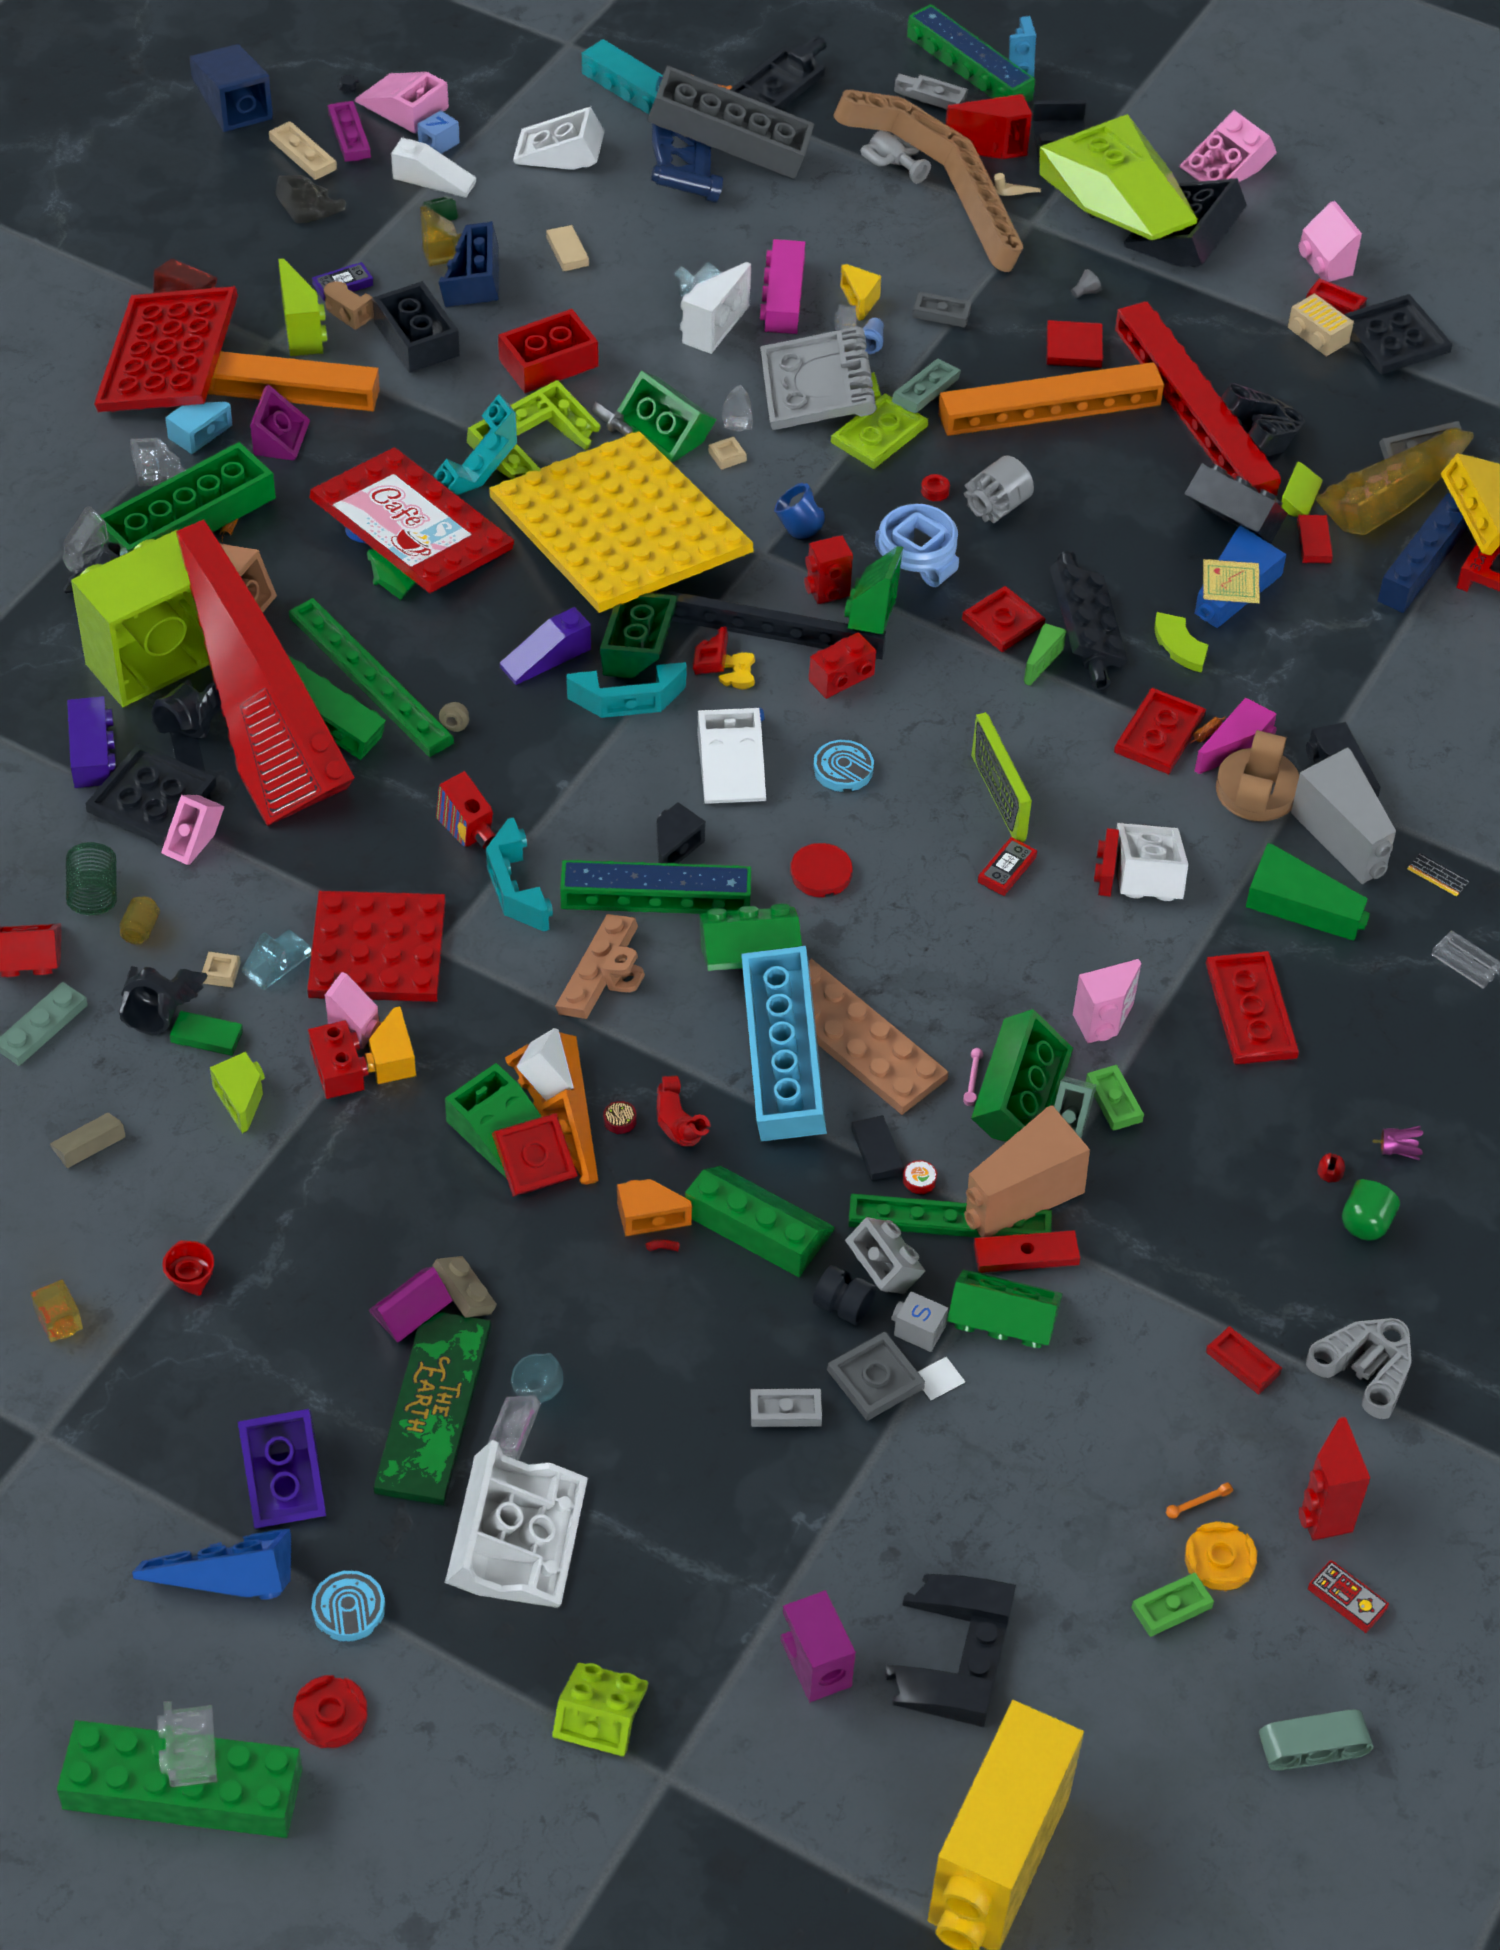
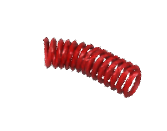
[645,1239,680,1252]

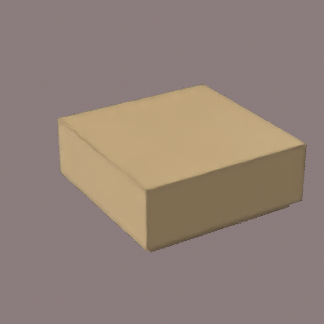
[708,437,747,470]
[202,952,241,988]

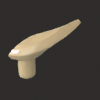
[994,173,1041,196]

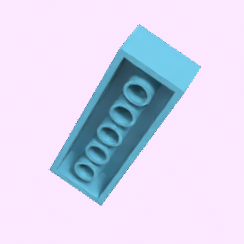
[742,946,827,1142]

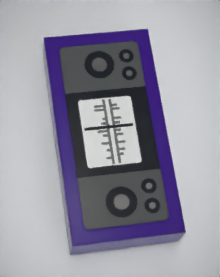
[312,262,374,301]

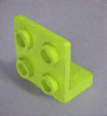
[552,1663,648,1757]

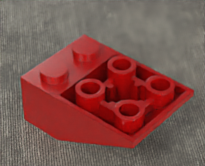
[946,94,1032,159]

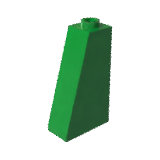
[1246,843,1370,941]

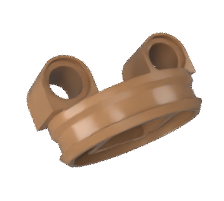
[1216,730,1299,821]

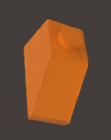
[617,1179,692,1236]

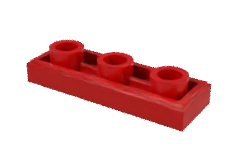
[974,1230,1080,1273]

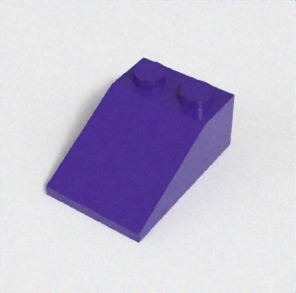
[238,1409,327,1529]

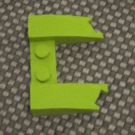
[467,380,601,479]

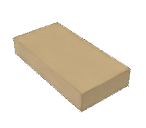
[546,225,589,271]

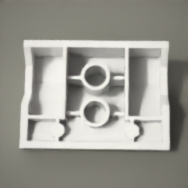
[445,1440,588,1608]

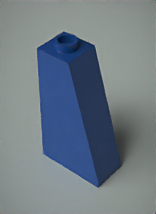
[1194,526,1286,628]

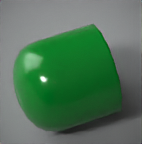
[1342,1179,1400,1241]

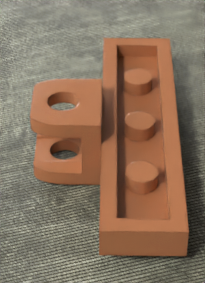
[555,914,645,1019]

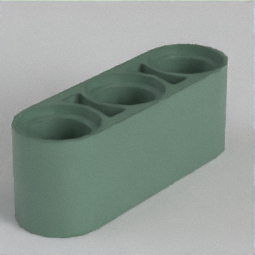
[1259,1709,1373,1771]

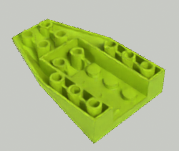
[1040,114,1197,241]

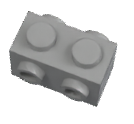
[845,1217,925,1294]

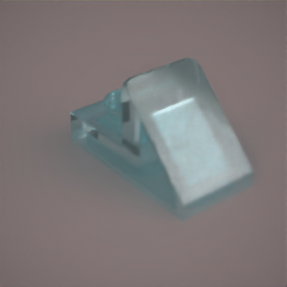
[242,929,312,990]

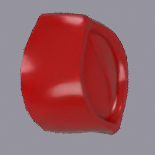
[162,1240,214,1296]

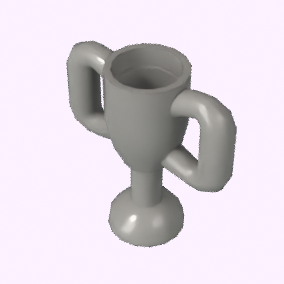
[860,130,931,184]

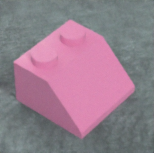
[1299,201,1362,282]

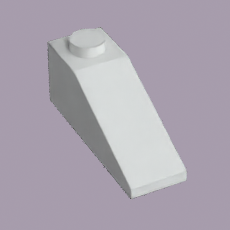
[391,138,476,197]

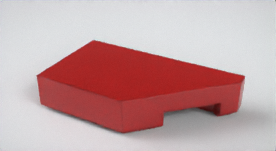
[693,627,728,674]

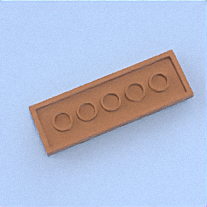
[809,958,949,1115]

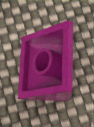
[250,385,310,461]
[369,1267,453,1343]

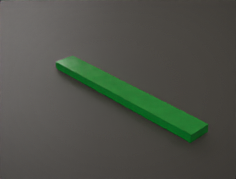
[289,598,454,757]

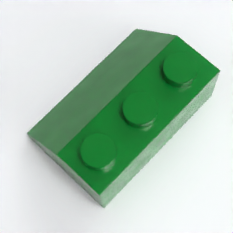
[617,370,717,462]
[844,546,903,634]
[700,904,802,971]
[947,1269,1063,1348]

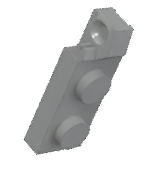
[894,74,968,110]

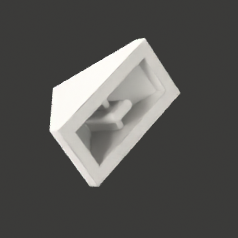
[516,1028,574,1101]

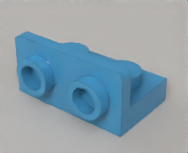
[1009,16,1036,77]

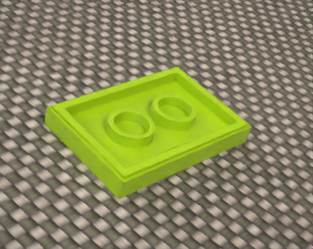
[831,393,928,469]

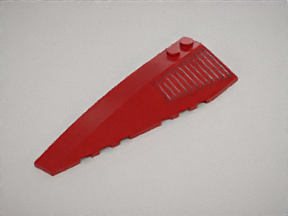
[176,519,355,826]

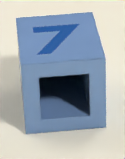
[417,110,459,154]

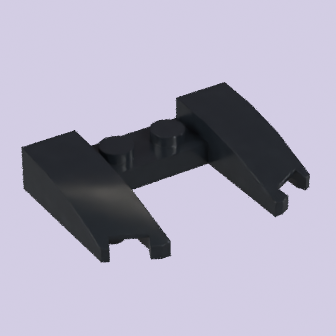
[885,1574,1016,1727]

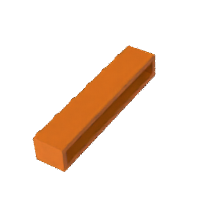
[208,351,380,411]

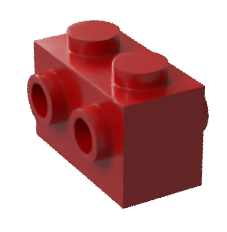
[804,535,853,605]
[809,632,876,699]
[308,1020,368,1099]

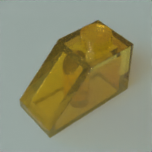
[420,206,461,266]

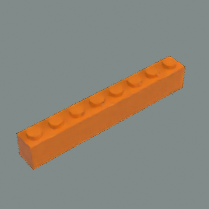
[938,362,1164,436]

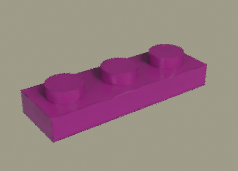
[328,101,371,162]

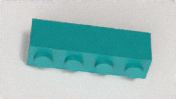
[582,39,663,115]

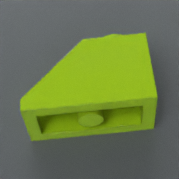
[210,1052,265,1133]

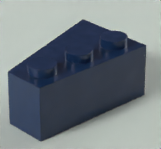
[438,221,499,307]

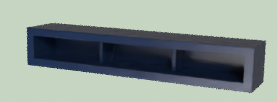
[1378,491,1468,613]

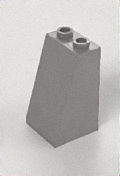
[1291,747,1396,884]

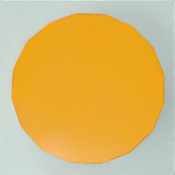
[1185,1521,1257,1591]

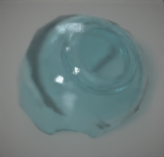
[510,1353,564,1404]

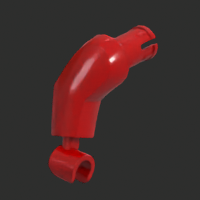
[657,1076,710,1147]

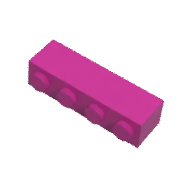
[760,239,806,334]

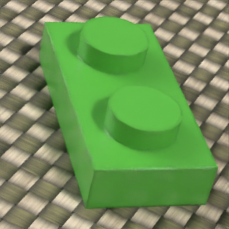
[1086,1065,1144,1131]
[1131,1572,1214,1637]

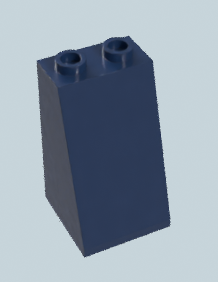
[190,44,273,132]

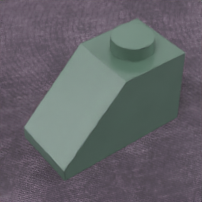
[1054,1076,1097,1139]

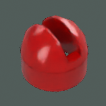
[1317,1153,1345,1182]

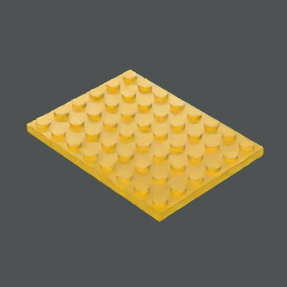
[489,431,754,613]

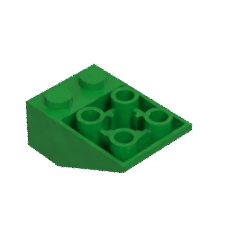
[445,1063,542,1179]

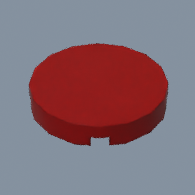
[790,843,853,897]
[293,1675,368,1748]

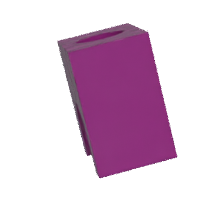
[780,1590,856,1703]

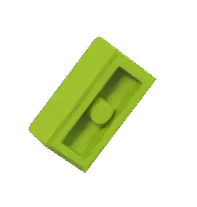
[1281,462,1323,517]

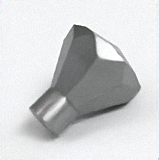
[1071,269,1102,298]

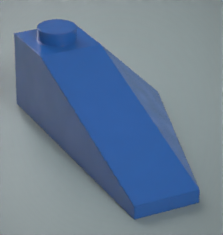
[132,1528,291,1600]

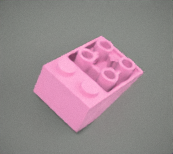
[355,72,448,133]
[1179,110,1277,182]

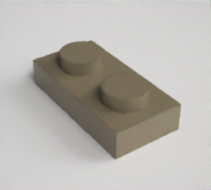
[432,1256,497,1318]

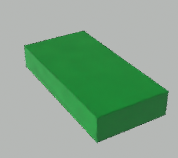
[169,1011,243,1056]

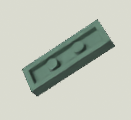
[892,358,961,413]
[0,982,88,1066]

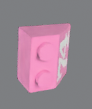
[1073,959,1141,1043]

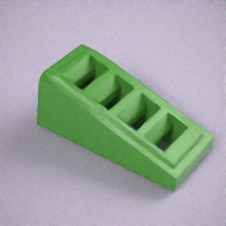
[1024,623,1066,685]

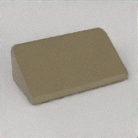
[50,1112,126,1169]

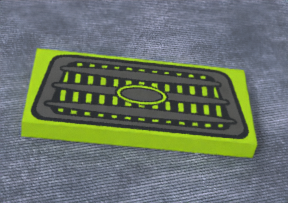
[971,712,1032,842]

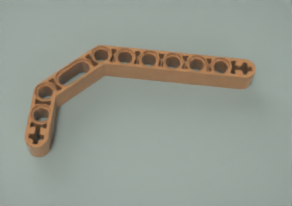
[834,90,1023,272]

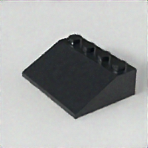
[1124,178,1247,267]

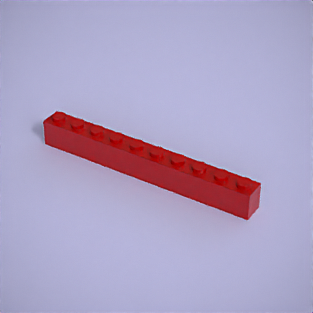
[1115,301,1281,497]

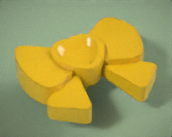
[719,652,755,690]

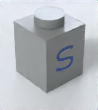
[892,1292,948,1352]

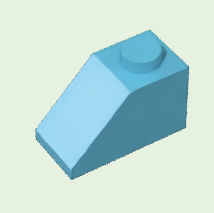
[165,402,233,454]

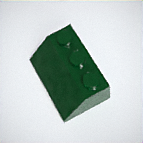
[600,593,678,678]

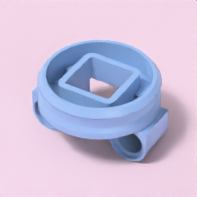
[875,504,959,587]

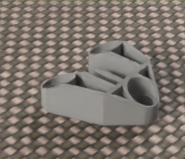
[1306,1318,1412,1419]

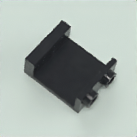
[1032,100,1086,162]

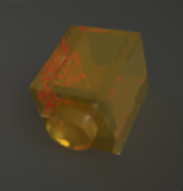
[30,1279,83,1343]

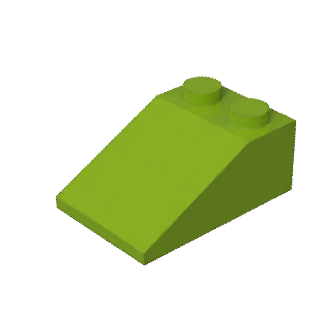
[278,259,327,356]

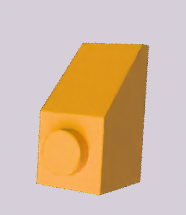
[365,1006,416,1084]

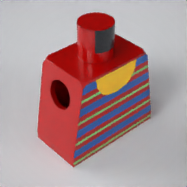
[436,771,496,849]

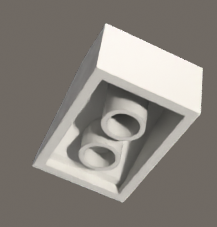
[513,107,605,170]
[680,262,751,354]
[1116,823,1188,901]

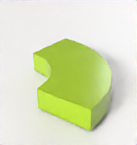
[1155,612,1209,673]

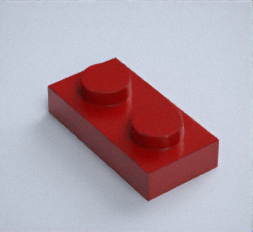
[1094,828,1119,897]

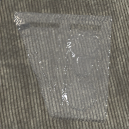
[129,438,185,486]

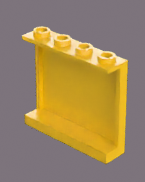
[1441,453,1500,555]

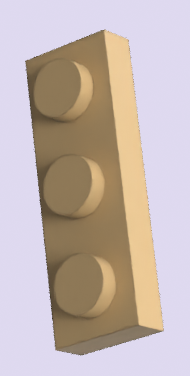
[269,121,337,180]

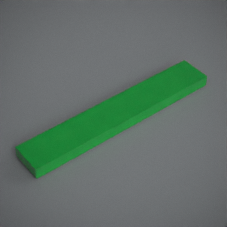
[848,1194,1052,1238]

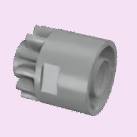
[964,456,1034,523]

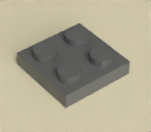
[827,1331,925,1421]

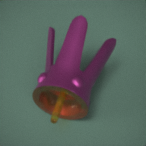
[1372,1126,1423,1160]

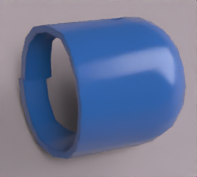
[774,482,825,539]

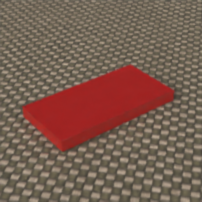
[1206,951,1299,1065]

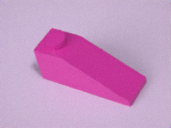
[1195,697,1277,774]

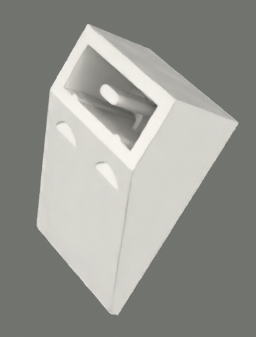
[698,708,766,804]

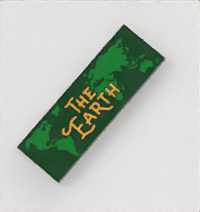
[373,1312,491,1506]

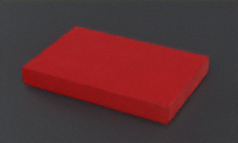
[1114,688,1206,775]

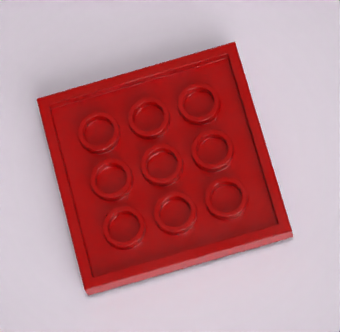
[307,891,446,1002]

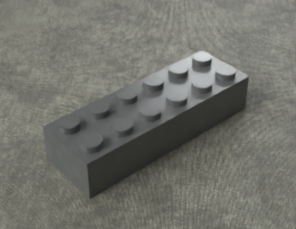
[647,65,814,179]

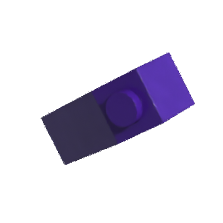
[500,607,591,685]

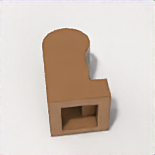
[324,281,374,330]

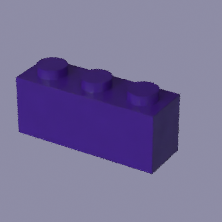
[67,696,117,788]

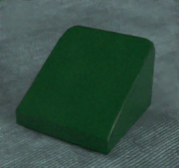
[422,196,458,225]

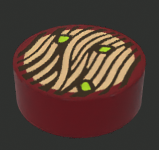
[603,1101,637,1134]

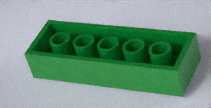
[95,442,276,556]
[57,1720,303,1838]

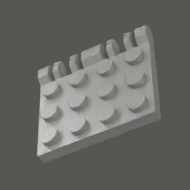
[760,327,876,430]

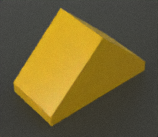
[840,264,881,320]

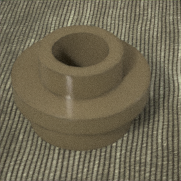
[439,702,469,732]

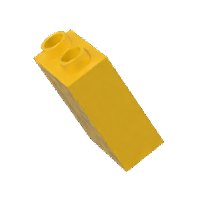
[927,1700,1084,1950]

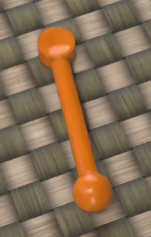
[1166,1482,1233,1519]

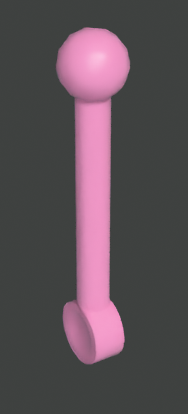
[963,1048,983,1106]

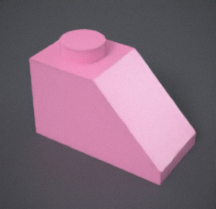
[161,795,225,865]
[325,972,381,1049]

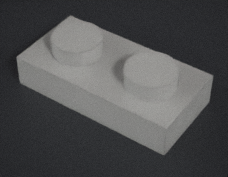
[750,1389,822,1427]

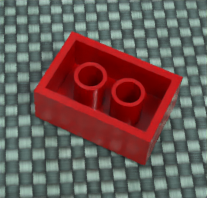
[498,309,599,393]

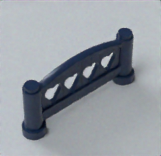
[651,76,724,203]

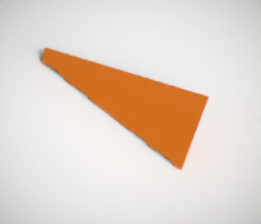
[505,1032,599,1185]

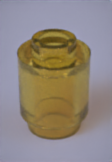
[119,896,160,945]

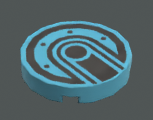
[813,740,874,792]
[311,1571,385,1641]

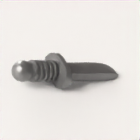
[592,402,633,436]

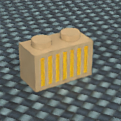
[1288,293,1354,356]

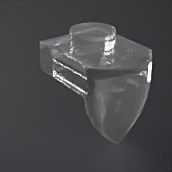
[722,385,753,431]

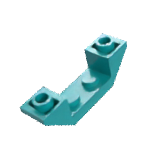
[433,394,517,495]
[566,662,687,718]
[486,817,553,931]

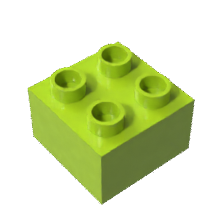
[71,530,210,708]

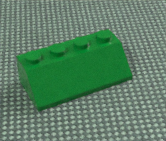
[971,1009,1073,1142]
[685,1166,835,1277]

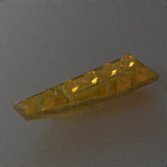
[1316,428,1474,535]

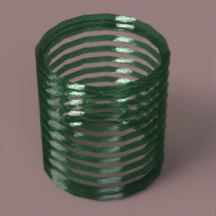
[65,842,117,916]

